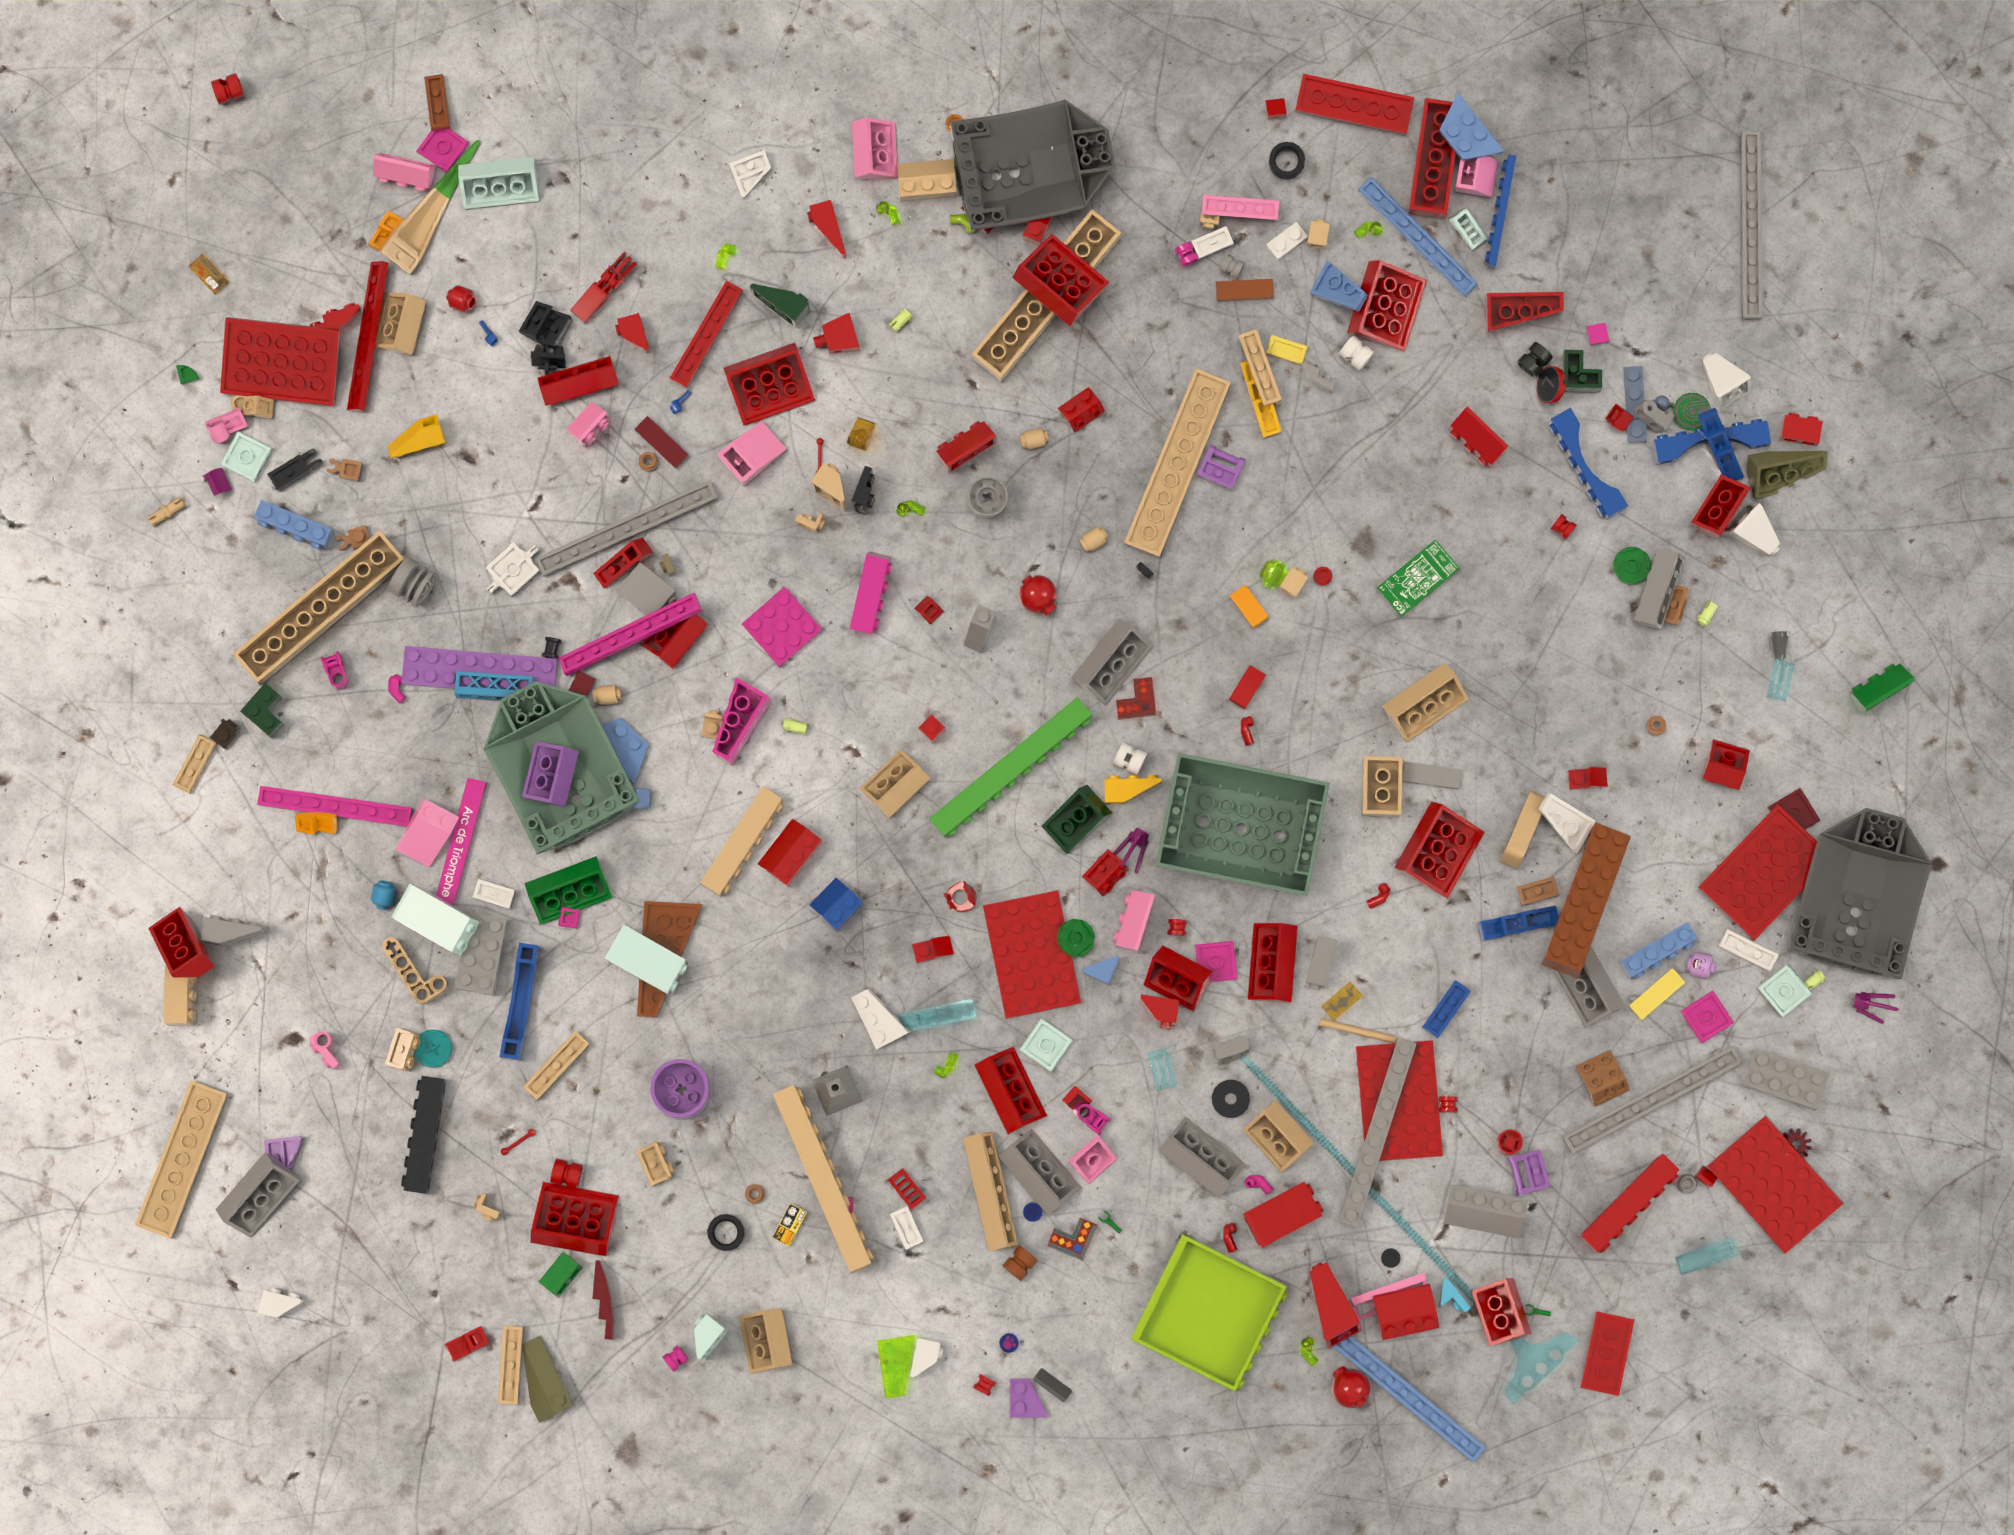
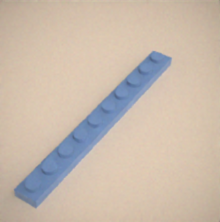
[1323,1336,1486,1463]

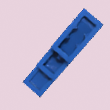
[1698,408,1744,481]
[1478,905,1559,941]

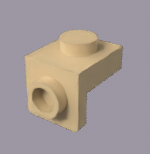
[1199,211,1220,229]
[474,1193,501,1221]

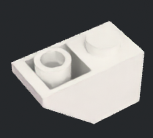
[258,1288,304,1318]

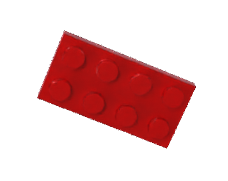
[1580,1311,1635,1396]

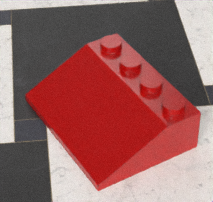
[1012,234,1110,326]
[1347,260,1427,352]
[723,342,815,426]
[1394,801,1485,899]
[530,1182,619,1257]

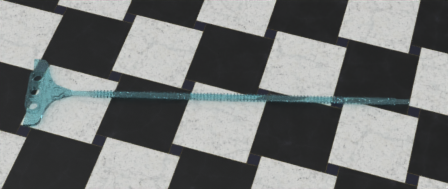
[1240,1053,1579,1405]

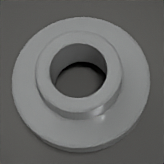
[1677,1174,1697,1193]

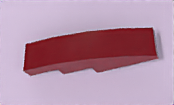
[592,1260,614,1340]

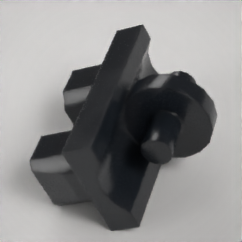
[530,345,566,375]

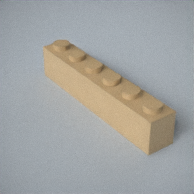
[700,786,784,897]
[963,1131,1018,1251]

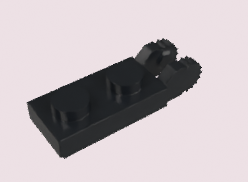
[267,448,322,491]

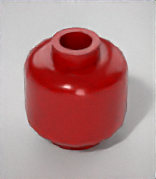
[446,285,476,313]

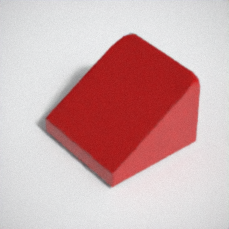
[1265,98,1287,119]
[1605,404,1633,432]
[914,596,944,624]
[1695,1165,1717,1188]

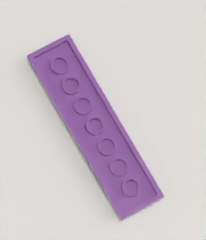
[401,646,558,690]

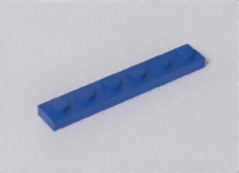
[1485,154,1516,270]

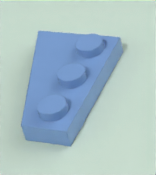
[1310,260,1368,312]

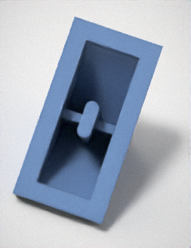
[1082,955,1119,985]

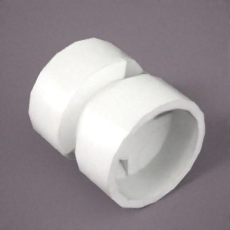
[1339,335,1375,371]
[1113,742,1148,775]

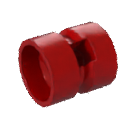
[211,73,244,105]
[1496,1129,1523,1156]
[550,1158,583,1189]

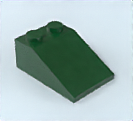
[750,284,810,328]
[1042,785,1113,854]

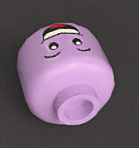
[1687,952,1716,979]

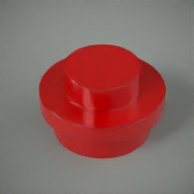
[1313,567,1332,586]

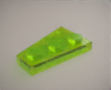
[877,1335,915,1399]

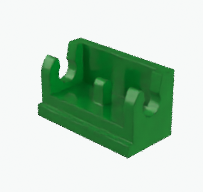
[539,1252,583,1298]

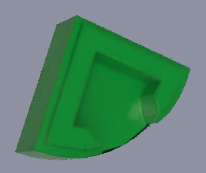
[176,365,200,385]

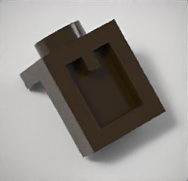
[210,719,240,750]

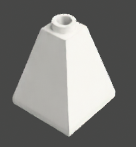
[1702,353,1751,412]
[1724,503,1780,556]

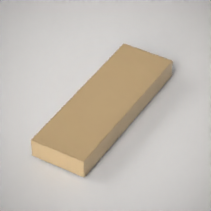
[172,734,217,794]

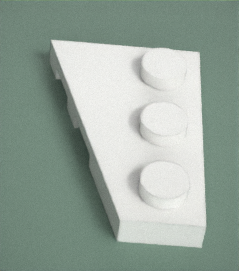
[1538,793,1595,854]
[851,989,911,1050]

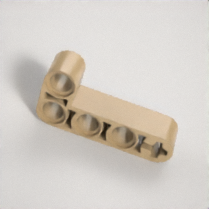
[1500,790,1545,869]
[382,937,449,1004]

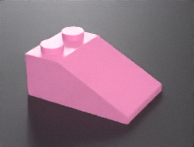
[395,799,459,867]

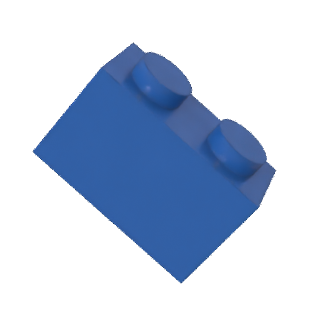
[810,878,863,931]

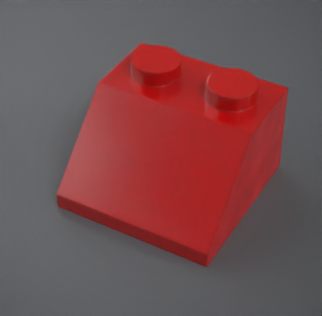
[1702,739,1750,790]

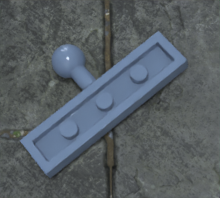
[1623,366,1670,443]

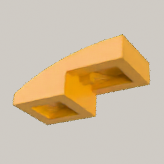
[368,211,404,252]
[1229,585,1269,629]
[295,812,338,835]

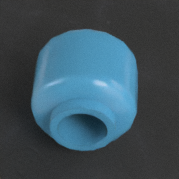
[371,880,397,910]

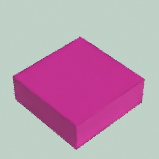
[1586,323,1609,346]
[558,907,581,929]

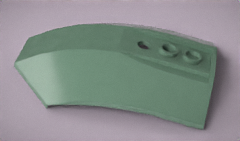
[484,681,640,854]

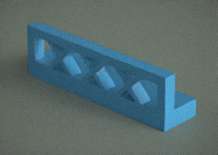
[454,671,533,701]

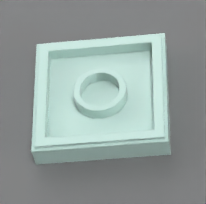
[220,431,272,483]
[1758,964,1813,1018]
[1020,1018,1073,1072]

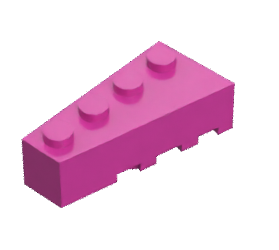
[849,551,892,634]
[712,677,772,765]

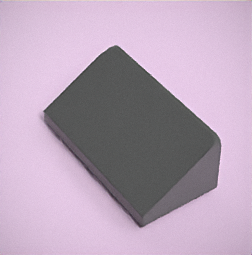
[1033,1368,1072,1402]

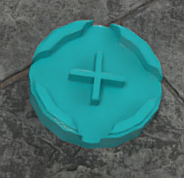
[414,1029,452,1068]

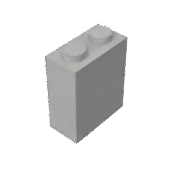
[616,562,677,616]

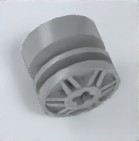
[967,476,1008,519]
[387,557,436,608]

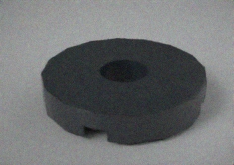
[1211,1080,1250,1118]

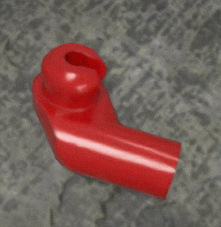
[1240,716,1254,745]
[1223,1223,1237,1253]

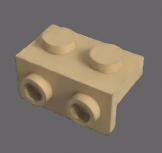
[385,1028,420,1072]
[636,1141,674,1186]

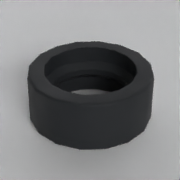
[1269,142,1305,180]
[707,1214,745,1251]

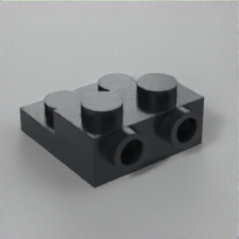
[851,466,875,515]

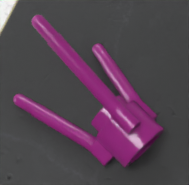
[1113,828,1149,873]
[1853,991,1899,1024]

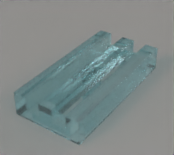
[1767,659,1794,701]
[1148,1048,1176,1091]

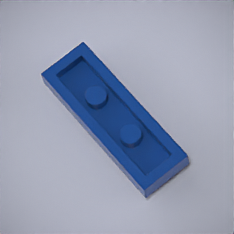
[1422,980,1471,1039]

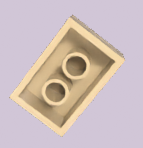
[1362,756,1403,817]
[164,965,197,1026]

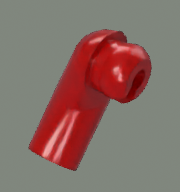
[1367,883,1391,909]

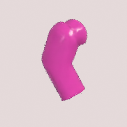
[388,674,406,704]
[1245,1175,1273,1195]

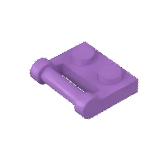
[1197,444,1246,490]
[1506,1149,1551,1196]

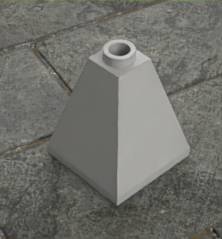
[812,1065,862,1116]

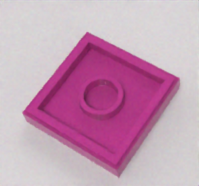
[416,129,469,173]
[1195,941,1237,982]
[1680,991,1734,1044]

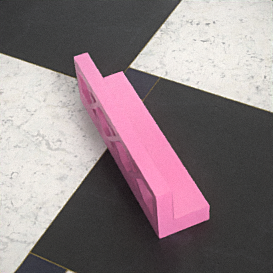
[1202,194,1279,220]
[1350,1273,1427,1320]

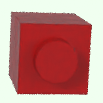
[918,714,946,744]

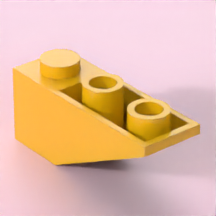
[388,414,445,458]
[1104,775,1162,804]

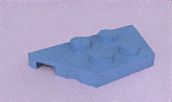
[1439,94,1504,161]
[601,718,649,784]

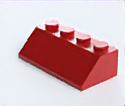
[148,906,214,978]
[1248,923,1298,1002]
[974,1047,1047,1134]

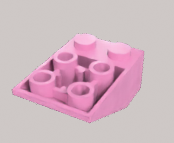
[717,421,787,487]

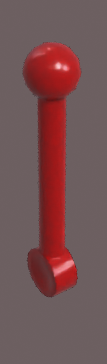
[816,438,824,473]
[501,1129,535,1155]

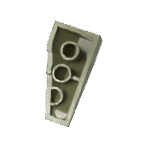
[1747,451,1827,499]
[522,1336,574,1423]

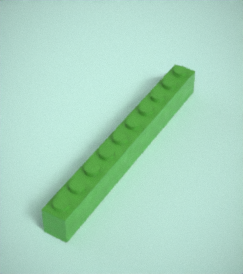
[929,697,1092,838]

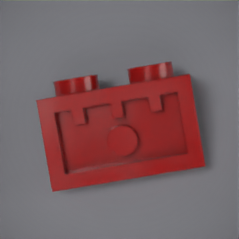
[1082,849,1129,897]

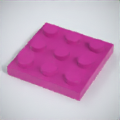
[741,586,822,667]

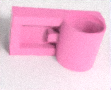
[205,407,248,443]
[309,1031,341,1069]

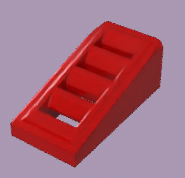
[888,1168,926,1210]

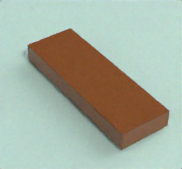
[424,74,450,131]
[1216,279,1274,301]

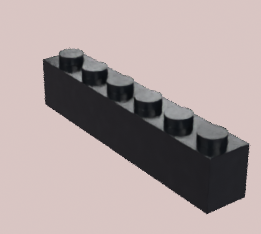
[401,1076,447,1195]

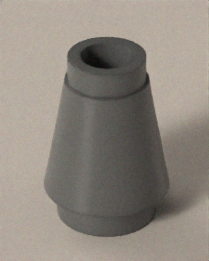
[1770,631,1789,659]

